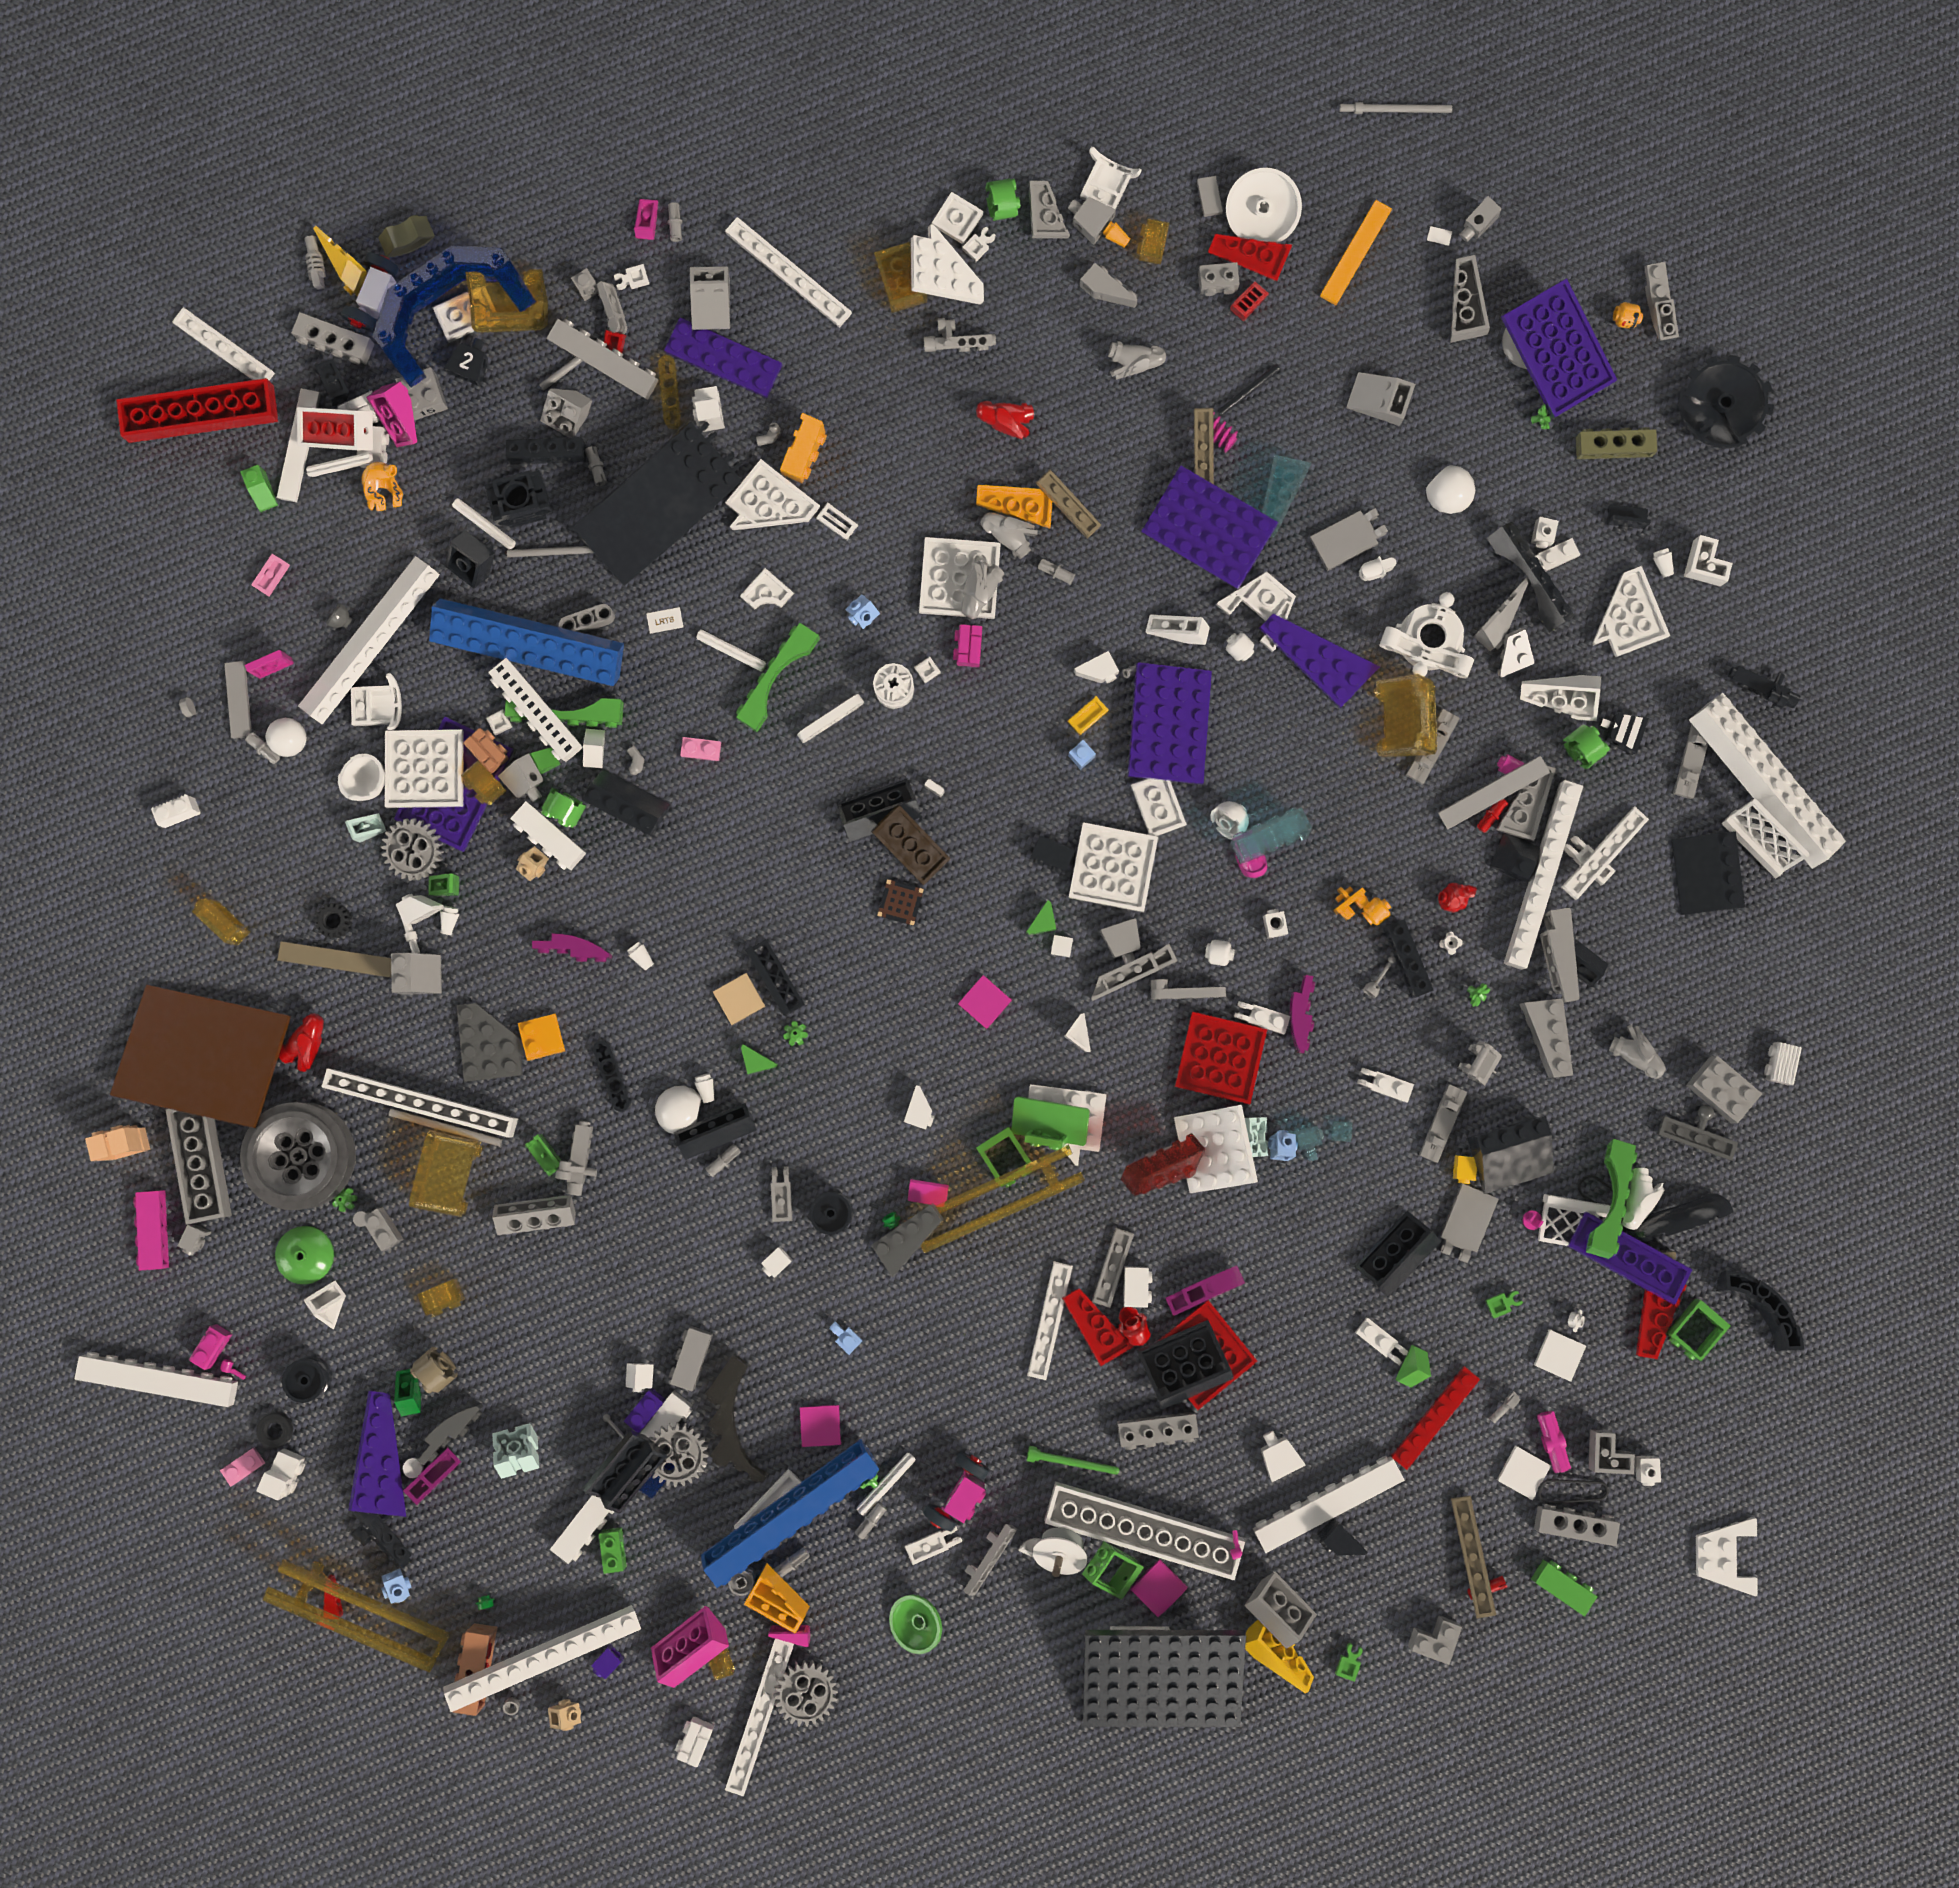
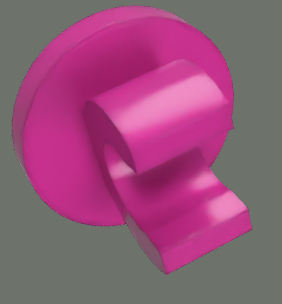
[1522,1210,1544,1230]

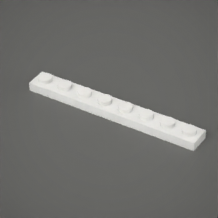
[725,217,852,328]
[725,1639,794,1796]

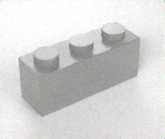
[669,1326,713,1391]

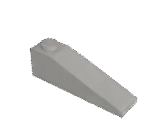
[1473,577,1529,651]

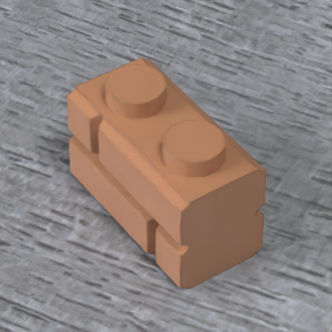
[463,728,509,773]

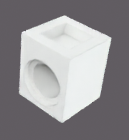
[1263,909,1288,939]
[761,1246,793,1278]

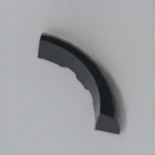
[1627,1193,1734,1242]
[1716,1270,1804,1351]

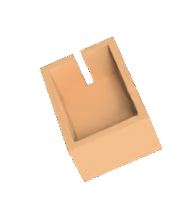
[85,1125,151,1161]

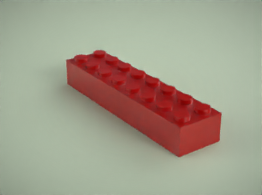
[116,378,278,443]

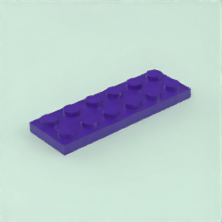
[664,318,783,398]
[1567,1212,1692,1305]

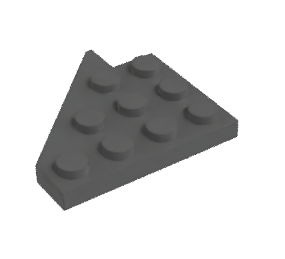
[457,1003,526,1082]

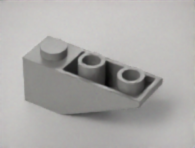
[1079,263,1138,308]

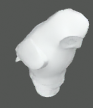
[1622,1168,1665,1230]

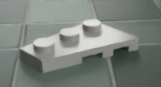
[1028,181,1070,238]

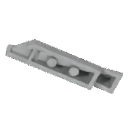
[1540,908,1579,1003]
[1091,944,1178,1001]

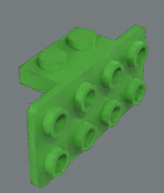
[1011,1096,1090,1150]

